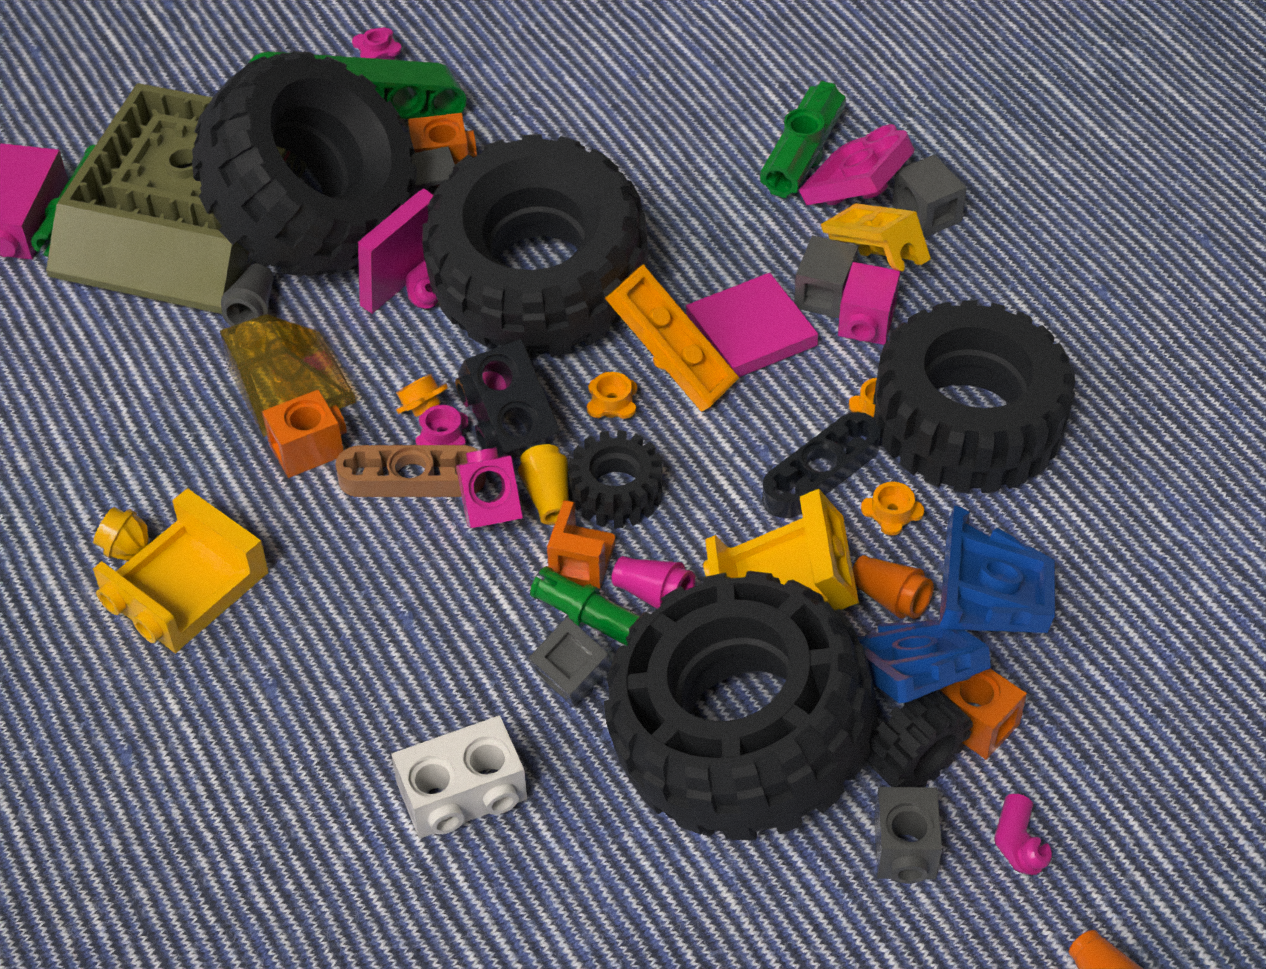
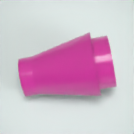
[612,556,695,609]

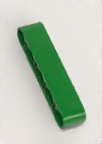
[249,51,467,119]

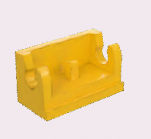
[821,203,931,271]

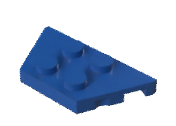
[939,505,1055,633]
[857,620,991,704]

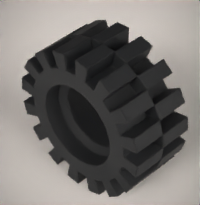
[569,430,662,528]
[866,689,973,787]

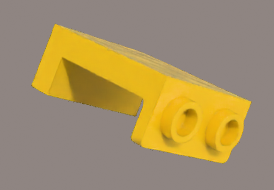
[93,488,269,654]
[703,489,859,610]

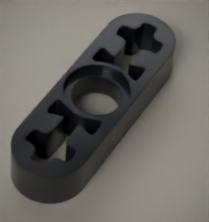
[762,412,881,518]

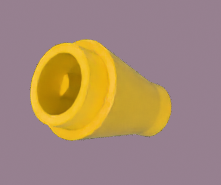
[518,444,569,525]

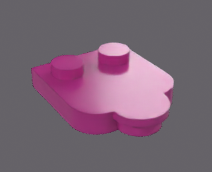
[799,124,915,205]

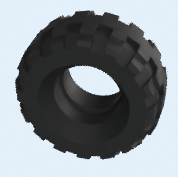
[192,51,417,276]
[422,134,648,358]
[604,571,877,840]

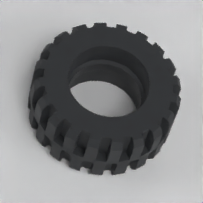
[873,300,1076,493]

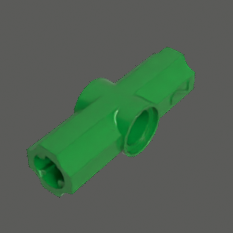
[760,81,846,198]

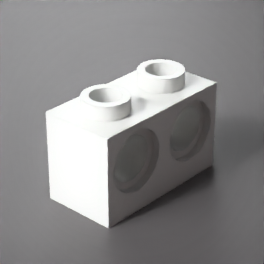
[391,715,527,839]

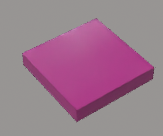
[358,188,433,314]
[686,272,818,377]

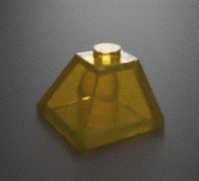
[220,314,356,437]

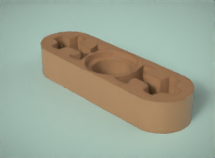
[335,445,486,497]

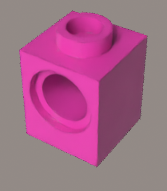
[838,262,900,345]
[456,447,523,528]

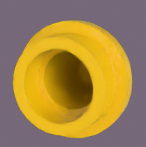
[93,507,149,560]

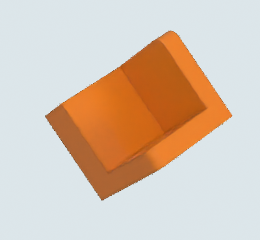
[547,500,615,589]

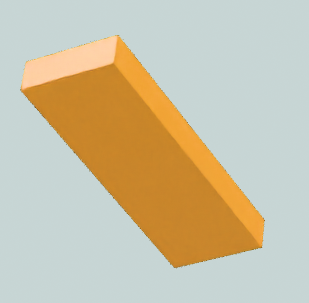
[605,264,739,412]

